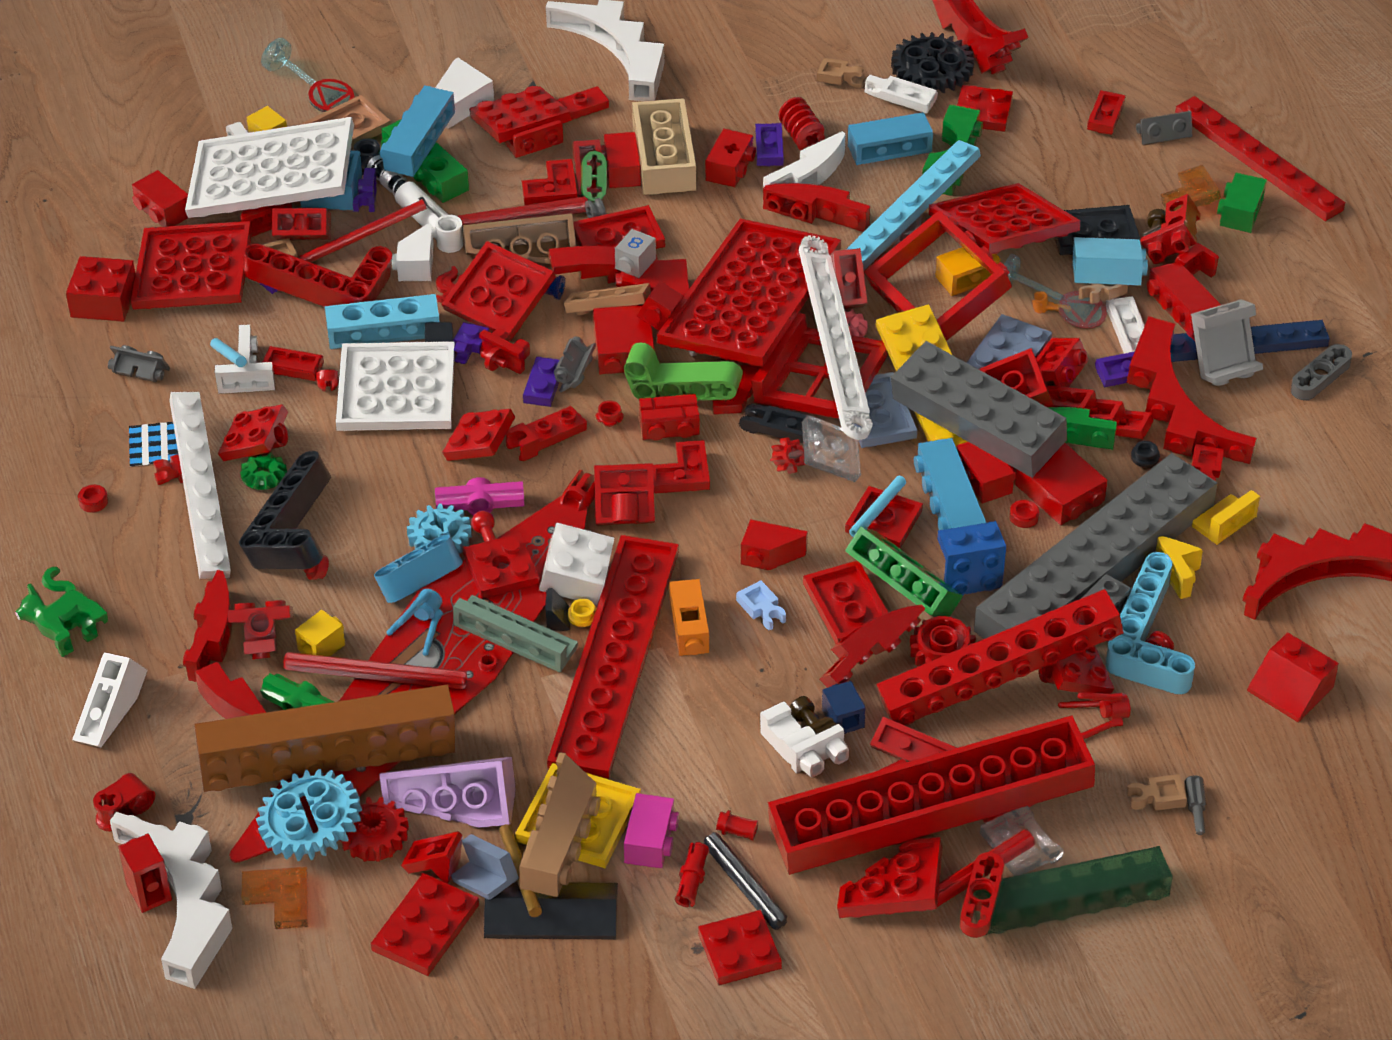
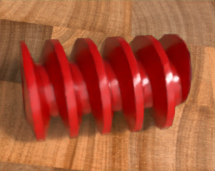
[778,97,825,151]

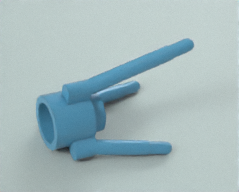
[386,589,443,656]

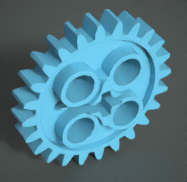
[256,769,362,861]

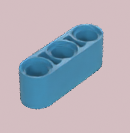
[374,534,463,603]

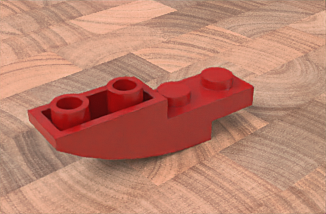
[763,183,870,232]
[183,570,233,682]
[819,604,925,688]

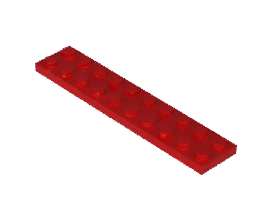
[547,535,679,779]

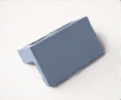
[451,834,519,900]

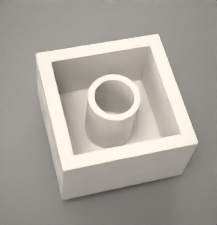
[539,523,614,605]

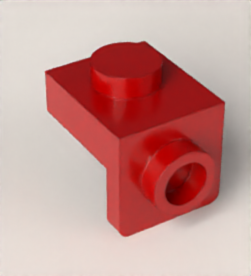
[1175,243,1219,278]
[243,620,278,659]

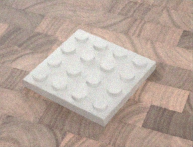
[336,342,455,431]

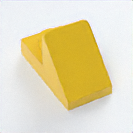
[1156,536,1203,599]

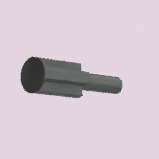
[1184,775,1206,835]

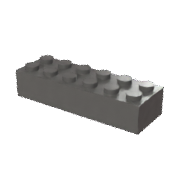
[891,341,1067,478]

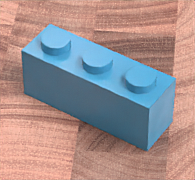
[848,112,933,165]

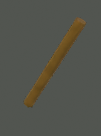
[499,824,542,917]

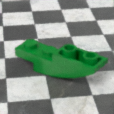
[1047,407,1117,450]

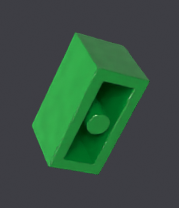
[1217,172,1267,233]

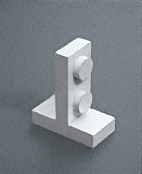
[215,325,275,394]

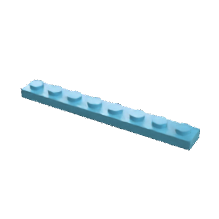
[846,140,981,271]

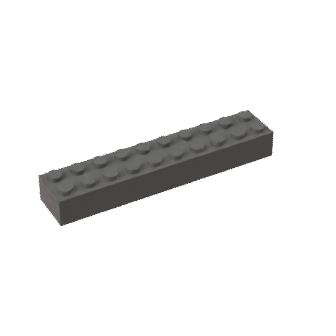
[974,453,1218,639]

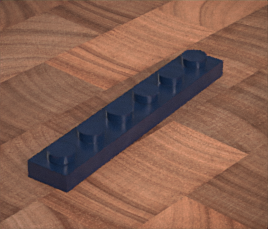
[1170,320,1330,362]

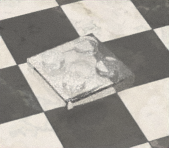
[802,415,861,482]

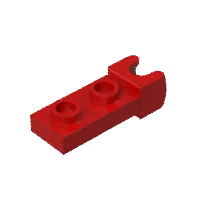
[506,406,587,461]

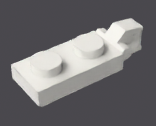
[865,75,938,114]

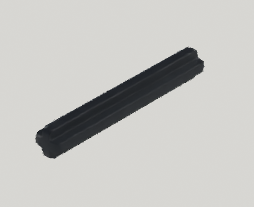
[704,832,787,930]

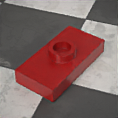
[556,86,609,120]
[262,346,324,381]

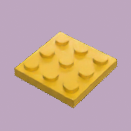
[515,763,641,869]

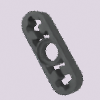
[1291,344,1352,400]

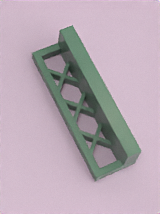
[453,595,578,672]

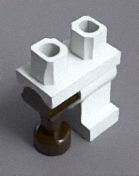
[760,696,849,778]

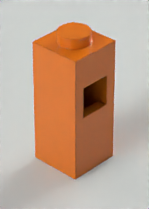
[669,579,709,656]

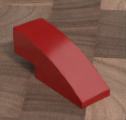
[195,661,266,719]

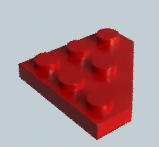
[837,837,943,918]

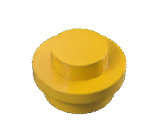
[568,599,597,627]

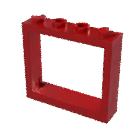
[864,210,1012,341]

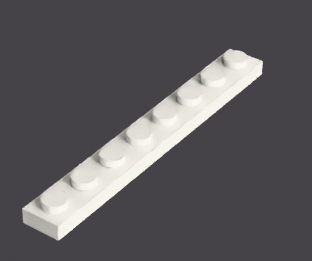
[169,392,231,579]

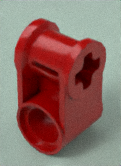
[93,773,156,831]

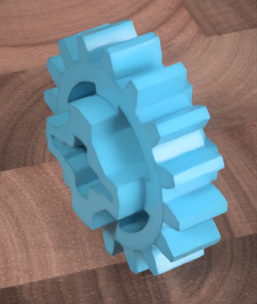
[407,504,472,554]

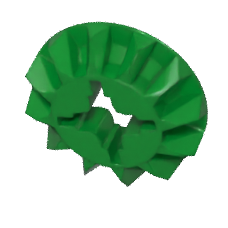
[240,452,287,490]

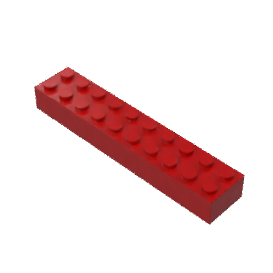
[767,715,1095,875]

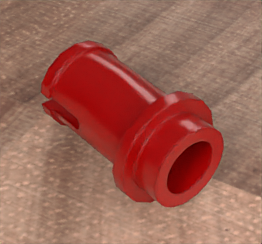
[716,810,759,840]

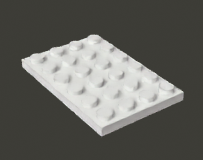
[185,117,354,218]

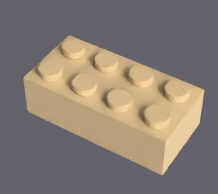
[632,98,696,195]

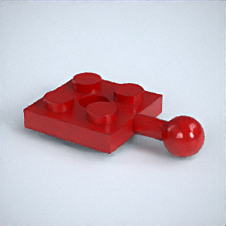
[463,511,539,599]

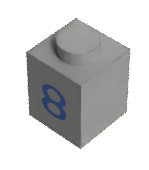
[615,229,656,278]

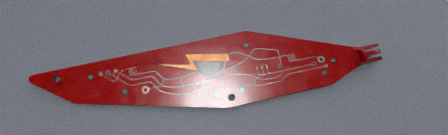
[229,470,595,863]

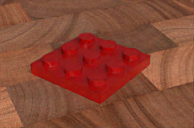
[469,86,572,143]
[441,241,556,341]

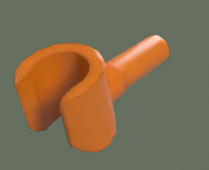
[1032,291,1071,315]

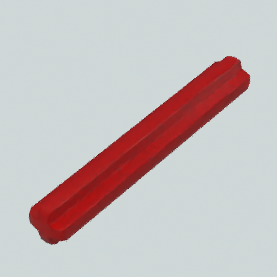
[933,829,1035,910]

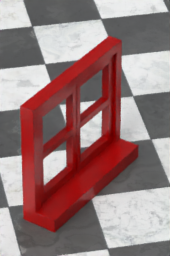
[751,313,889,419]

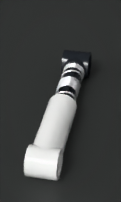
[354,138,464,253]

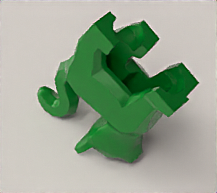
[15,567,108,657]

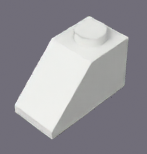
[392,224,434,281]

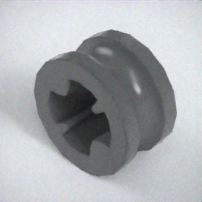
[585,198,606,218]

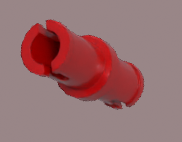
[675,842,709,907]

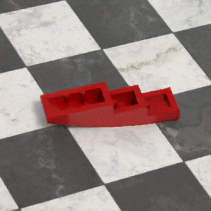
[549,246,658,284]
[1047,386,1154,439]

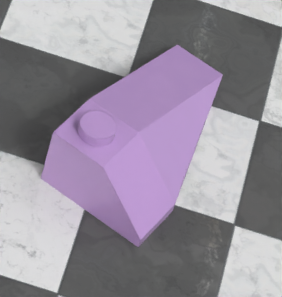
[380,757,516,828]

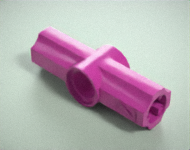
[435,477,525,515]

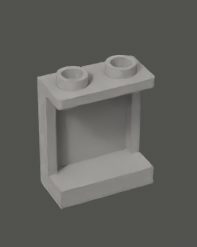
[1191,299,1263,386]

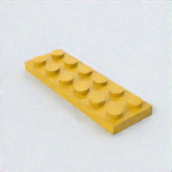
[876,304,968,446]

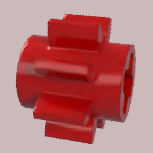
[770,437,807,474]

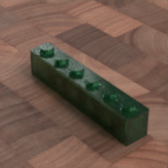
[973,846,1173,935]

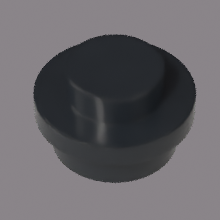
[1131,441,1160,467]

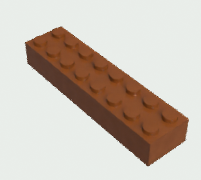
[194,685,455,792]

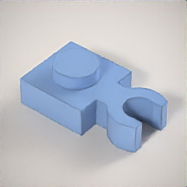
[736,581,786,630]

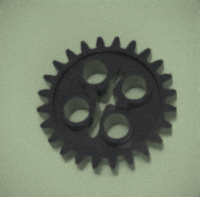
[891,32,975,93]

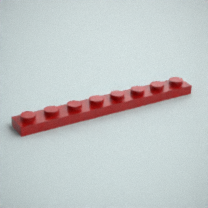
[1175,96,1346,221]

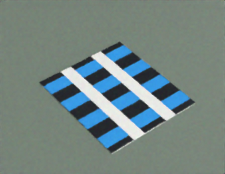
[129,422,178,467]

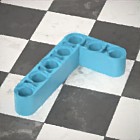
[1105,552,1195,694]

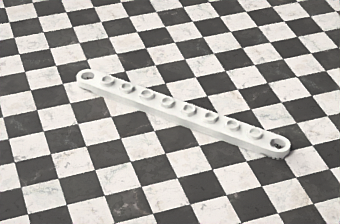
[799,235,873,440]

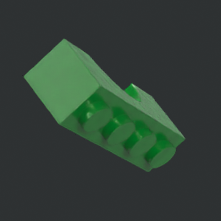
[922,105,983,196]

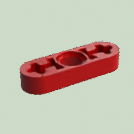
[960,852,1004,938]

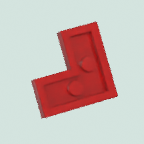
[522,159,577,205]
[653,440,710,494]

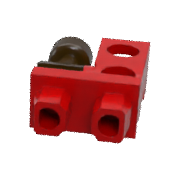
[1140,194,1201,265]

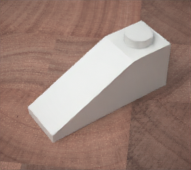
[72,653,147,748]

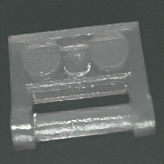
[980,806,1065,878]

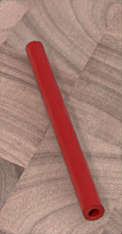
[299,199,427,262]

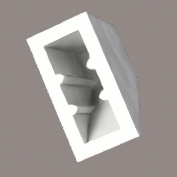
[435,58,494,129]

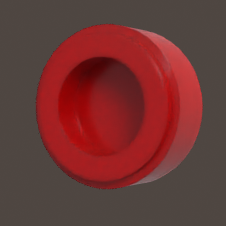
[78,484,108,513]
[1009,500,1040,528]

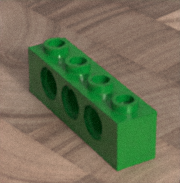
[381,119,469,203]
[845,526,963,617]

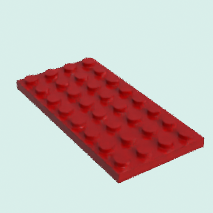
[657,218,841,367]

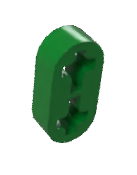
[581,151,607,202]

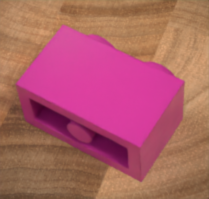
[624,793,679,869]

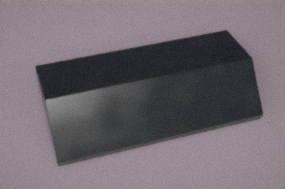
[484,882,618,940]

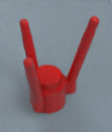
[1058,693,1131,739]

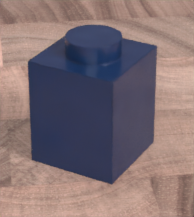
[822,681,866,734]

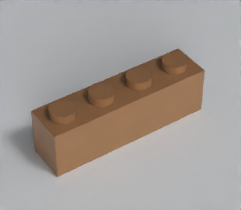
[463,214,576,264]
[519,752,601,897]

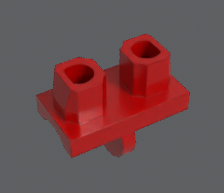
[479,327,530,374]

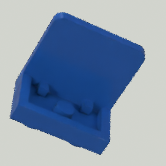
[937,521,1007,595]

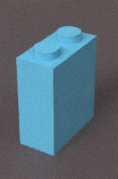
[1072,237,1148,285]

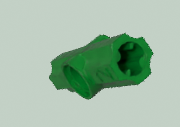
[260,673,334,710]

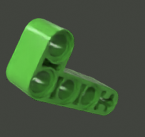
[624,343,743,400]

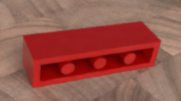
[1147,262,1221,341]

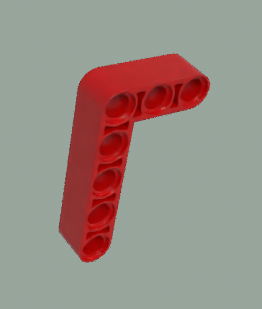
[243,244,392,307]

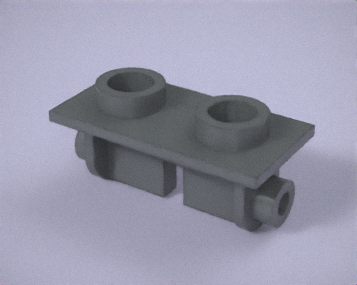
[1136,111,1192,145]
[554,336,596,392]
[108,345,170,382]

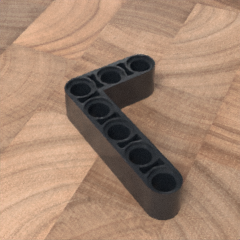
[239,451,331,569]

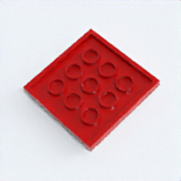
[928,183,1080,254]
[131,221,253,310]

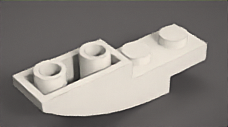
[763,131,845,188]

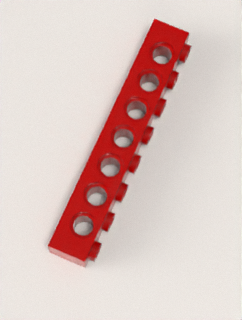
[876,589,1124,725]

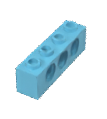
[325,294,440,349]

